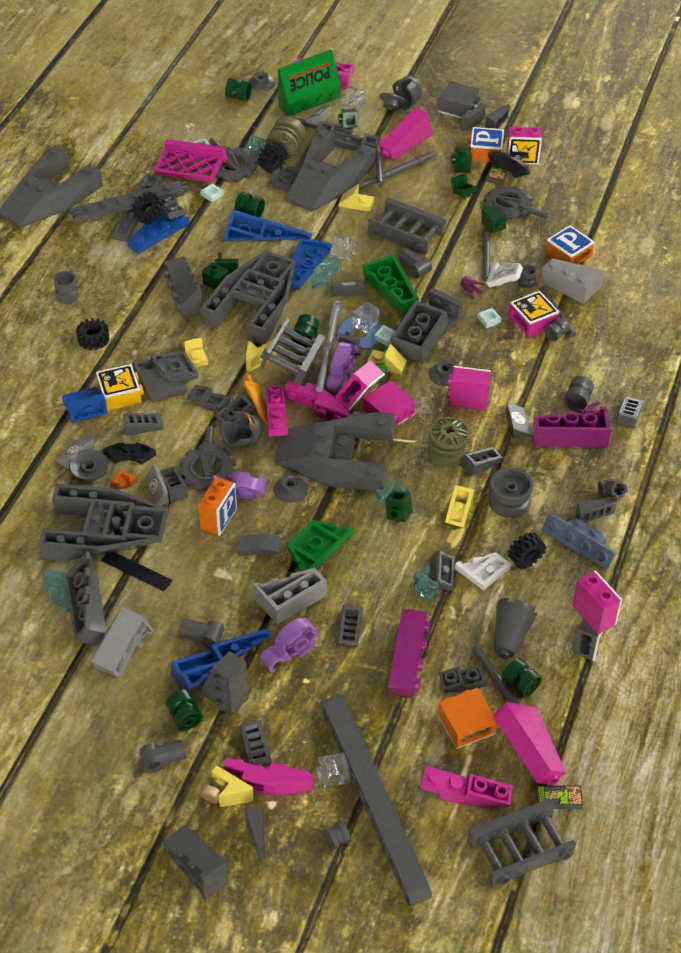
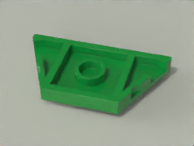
[287,520,354,571]

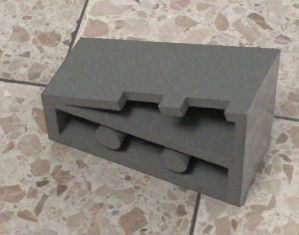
[200,651,249,715]
[163,825,229,900]

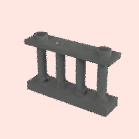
[368,197,446,255]
[260,318,325,385]
[467,798,576,887]

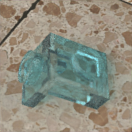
[375,478,409,506]
[413,565,439,601]

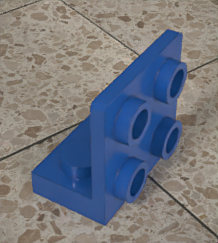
[62,387,107,423]

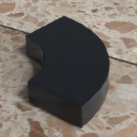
[488,152,530,178]
[103,442,156,465]

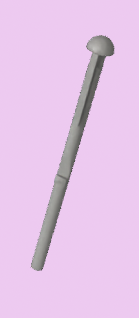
[316,300,343,392]

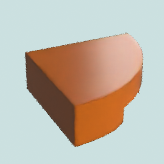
[110,470,137,489]

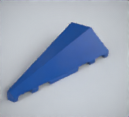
[223,210,312,241]
[171,628,271,690]

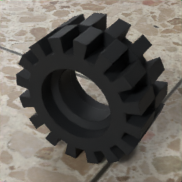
[257,142,288,174]
[132,192,165,224]
[76,318,110,350]
[507,532,546,569]

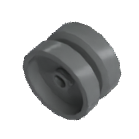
[489,468,533,517]

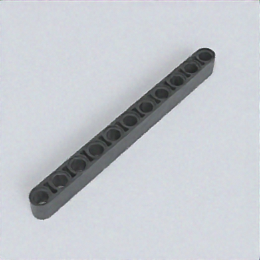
[320,694,432,906]

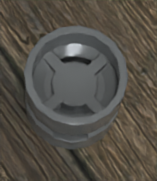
[53,271,79,304]
[564,376,594,410]

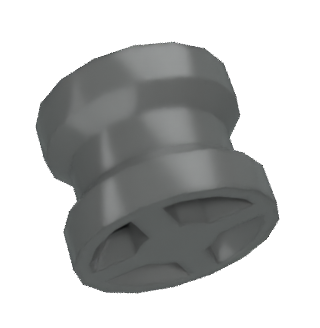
[323,821,351,850]

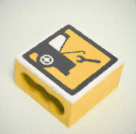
[96,364,144,411]

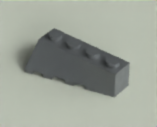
[163,257,202,318]
[65,552,107,646]

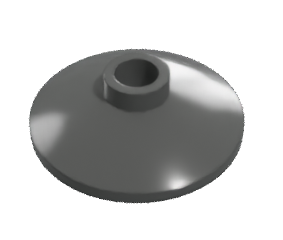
[70,449,108,481]

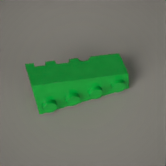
[362,255,419,318]

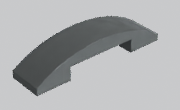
[316,121,380,151]

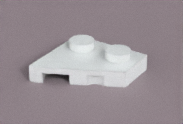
[486,262,523,288]
[455,552,511,591]

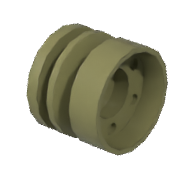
[266,116,306,159]
[428,417,469,468]

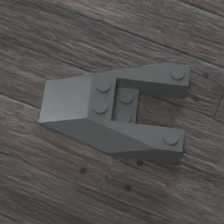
[285,128,376,211]
[0,145,103,228]
[200,250,296,345]
[275,412,396,492]
[39,483,169,561]

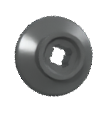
[249,72,275,92]
[379,93,406,110]
[429,360,455,386]
[274,475,308,503]

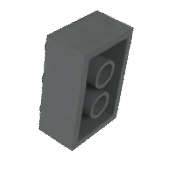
[391,300,448,363]

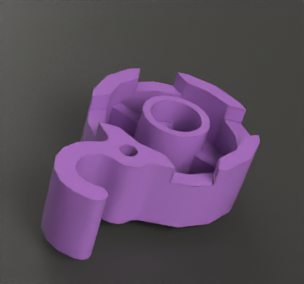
[325,341,358,394]
[211,472,267,499]
[260,618,319,672]

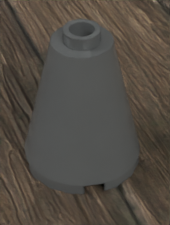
[494,598,537,659]

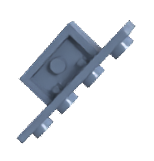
[542,513,616,569]

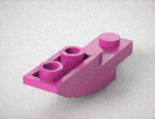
[285,381,349,421]
[265,385,288,436]
[224,757,314,795]
[419,765,513,808]

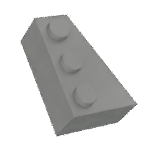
[541,258,605,304]
[253,568,327,625]
[91,607,154,678]

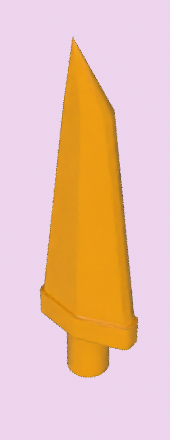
[243,375,268,425]

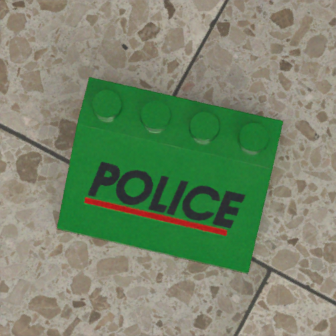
[278,50,340,116]

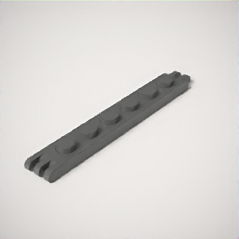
[69,181,190,223]

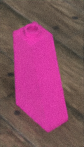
[379,107,432,161]
[493,702,566,785]

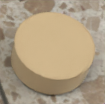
[199,785,221,804]

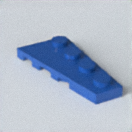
[127,214,190,254]
[291,238,333,290]

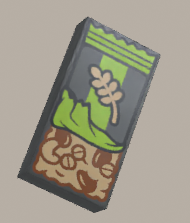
[487,165,508,184]
[536,785,583,809]

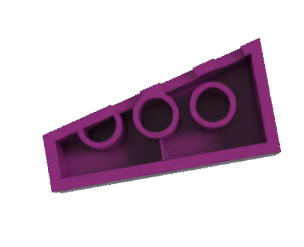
[532,406,611,448]
[388,608,430,698]

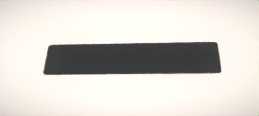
[101,552,173,591]

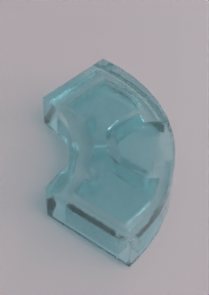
[248,135,266,164]
[311,256,341,289]
[43,568,70,612]

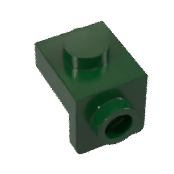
[451,174,477,198]
[215,253,239,274]

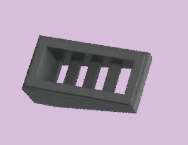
[485,104,510,129]
[214,394,256,424]
[616,396,643,428]
[123,413,164,435]
[461,447,504,476]
[160,466,189,502]
[576,498,617,523]
[337,605,363,647]
[240,720,272,766]
[245,807,265,859]

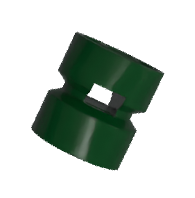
[225,78,252,102]
[235,192,265,218]
[291,314,319,348]
[502,657,542,697]
[166,690,203,731]

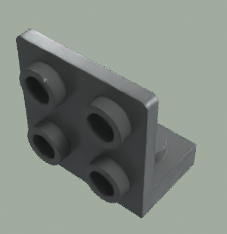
[428,288,463,336]

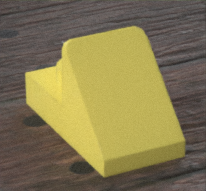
[339,184,374,212]
[181,338,208,368]
[246,340,277,373]
[367,344,407,375]
[445,485,474,528]
[211,765,254,807]

